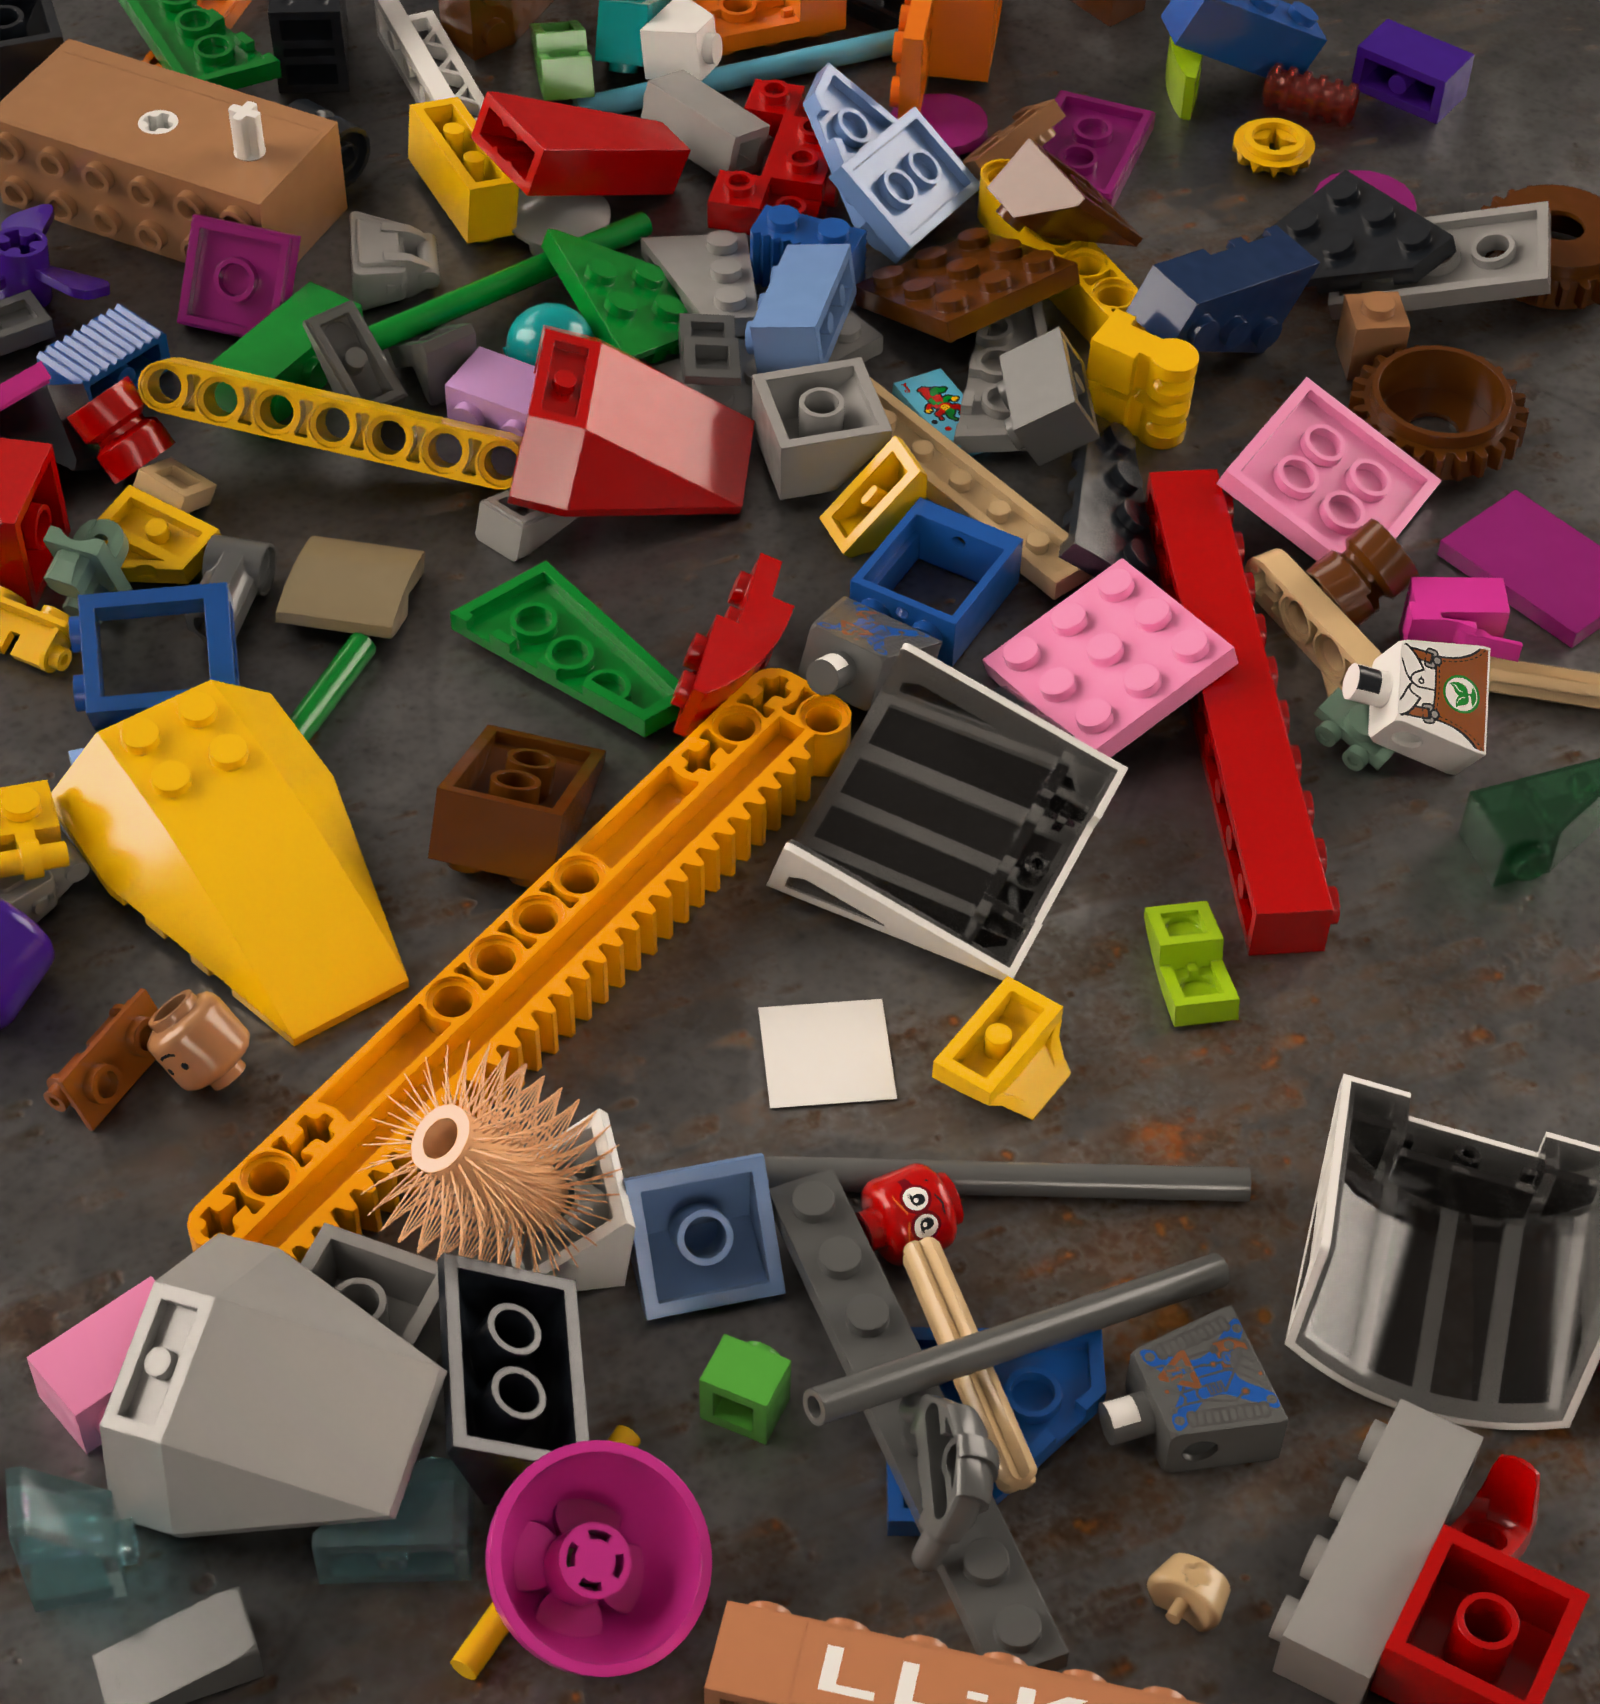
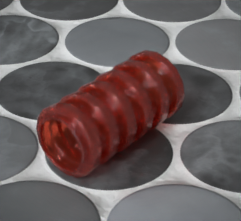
[1262,62,1360,128]

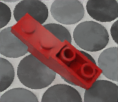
[670,553,794,737]

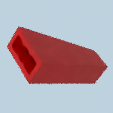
[471,91,691,196]

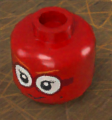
[855,1163,964,1266]

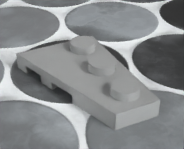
[641,230,758,337]

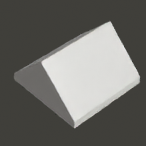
[504,1108,636,1291]

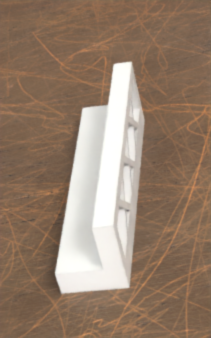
[374,0,484,121]

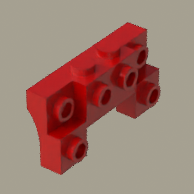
[707,79,840,235]

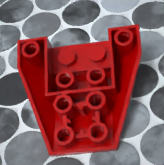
[507,325,755,517]

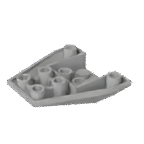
[99,1233,447,1538]

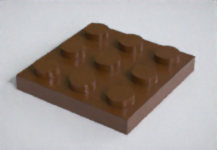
[855,228,1080,343]

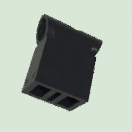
[268,0,350,93]

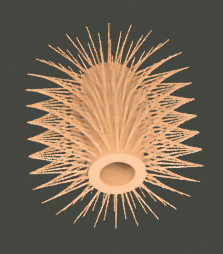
[358,1040,623,1276]

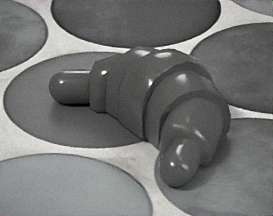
[899,1394,1000,1572]

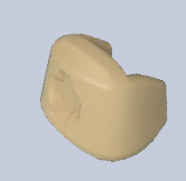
[1147,1553,1231,1632]

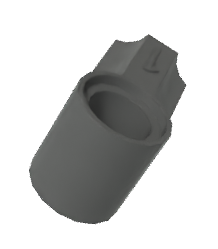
[185,534,277,643]

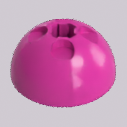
[485,1440,712,1678]

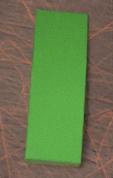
[529,20,595,101]

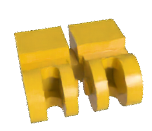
[1086,308,1199,449]

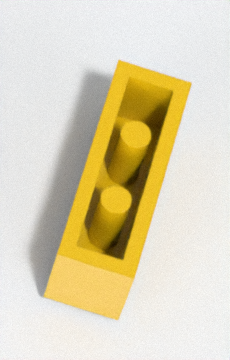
[408,97,519,244]

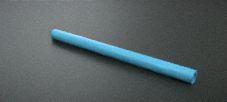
[572,28,898,114]

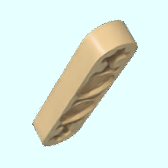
[1245,548,1382,706]

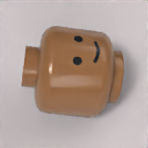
[147,989,250,1091]

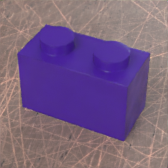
[1350,18,1475,124]

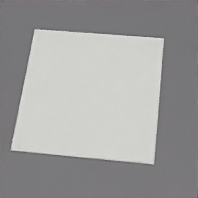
[758,999,897,1109]

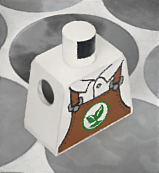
[1342,640,1490,775]

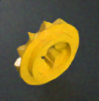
[1232,118,1315,177]

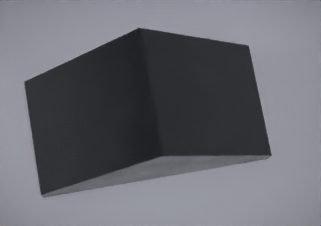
[0,384,103,471]

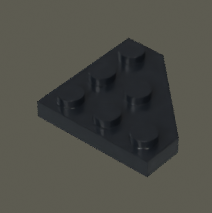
[1253,170,1457,294]

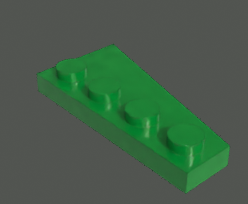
[118,0,282,90]
[450,561,680,737]

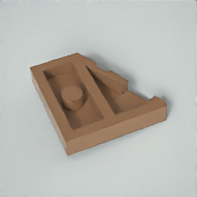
[962,99,1066,180]

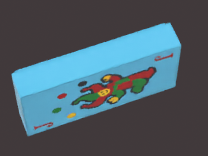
[892,368,983,456]

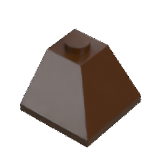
[987,138,1143,247]

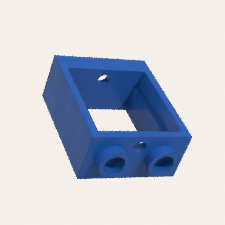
[850,497,1023,667]
[69,582,240,730]

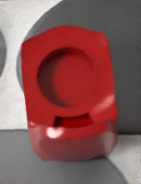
[1450,1454,1540,1559]

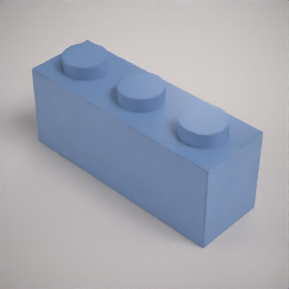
[745,244,857,374]

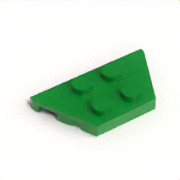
[541,228,688,364]

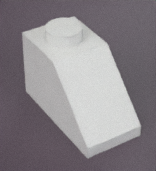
[640,0,723,81]

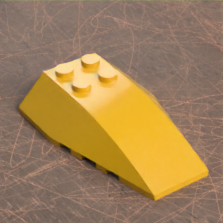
[51,680,409,1047]

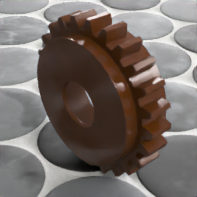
[1481,184,1600,310]
[1348,345,1529,482]

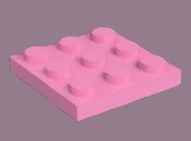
[1216,377,1442,561]
[982,558,1238,758]

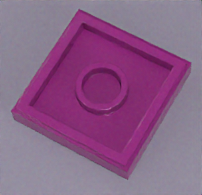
[177,214,301,337]

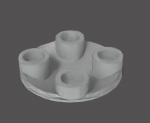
[512,191,611,256]

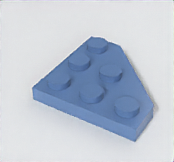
[803,62,910,264]

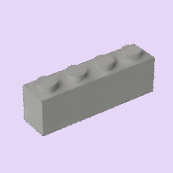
[1269,1398,1484,1704]

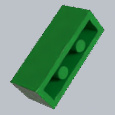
[210,281,363,438]

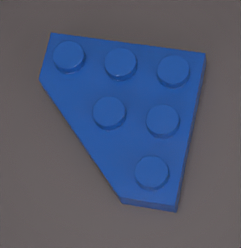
[886,1327,1106,1536]

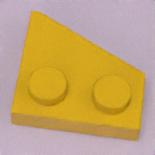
[97,485,221,584]

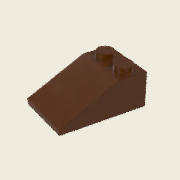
[438,0,554,61]
[428,724,606,887]

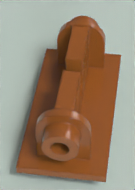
[43,988,158,1131]

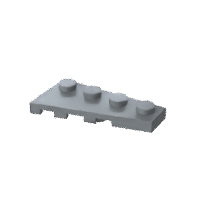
[954,301,1047,453]

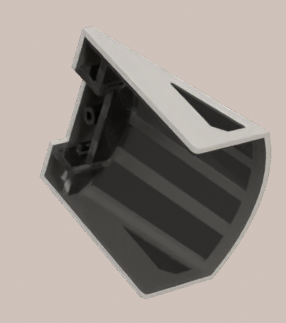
[766,643,1128,980]
[1285,1074,1600,1430]

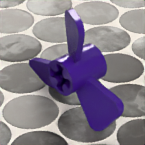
[0,204,110,308]

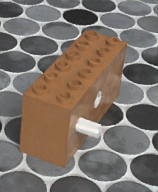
[0,38,348,263]

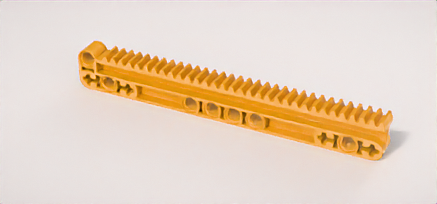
[187,668,852,1263]

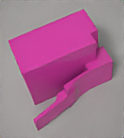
[1399,577,1523,662]

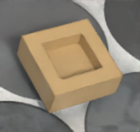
[133,457,217,513]

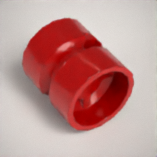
[67,376,176,484]

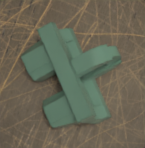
[43,519,133,625]

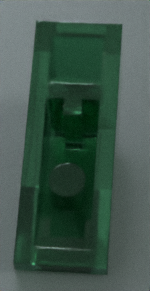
[1459,758,1600,887]

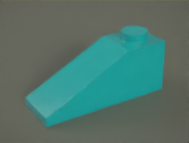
[595,0,672,73]

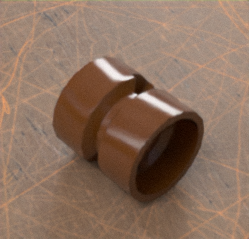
[1306,519,1420,627]

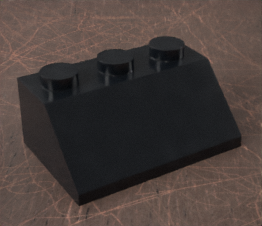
[437,1252,589,1507]

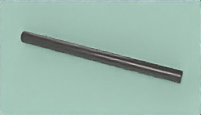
[766,1156,1251,1202]
[803,1253,1230,1426]

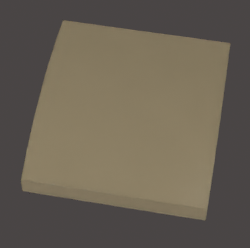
[276,535,425,639]

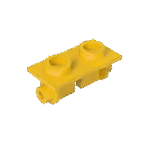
[0,586,72,673]

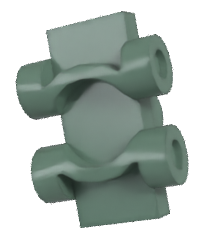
[1313,687,1395,771]

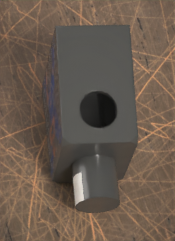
[798,596,942,711]
[1098,1305,1289,1473]

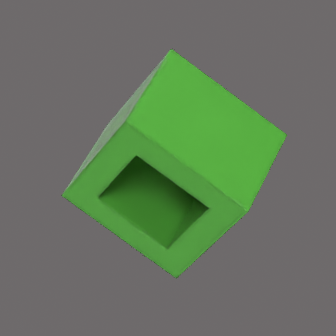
[699,1334,791,1445]

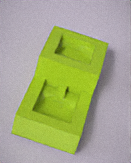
[1165,36,1204,120]
[1144,901,1240,1027]

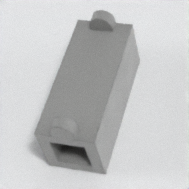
[641,70,775,177]

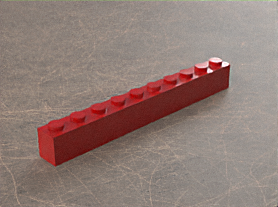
[1145,469,1340,956]

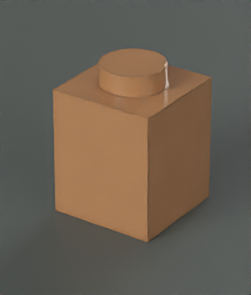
[1335,291,1411,381]

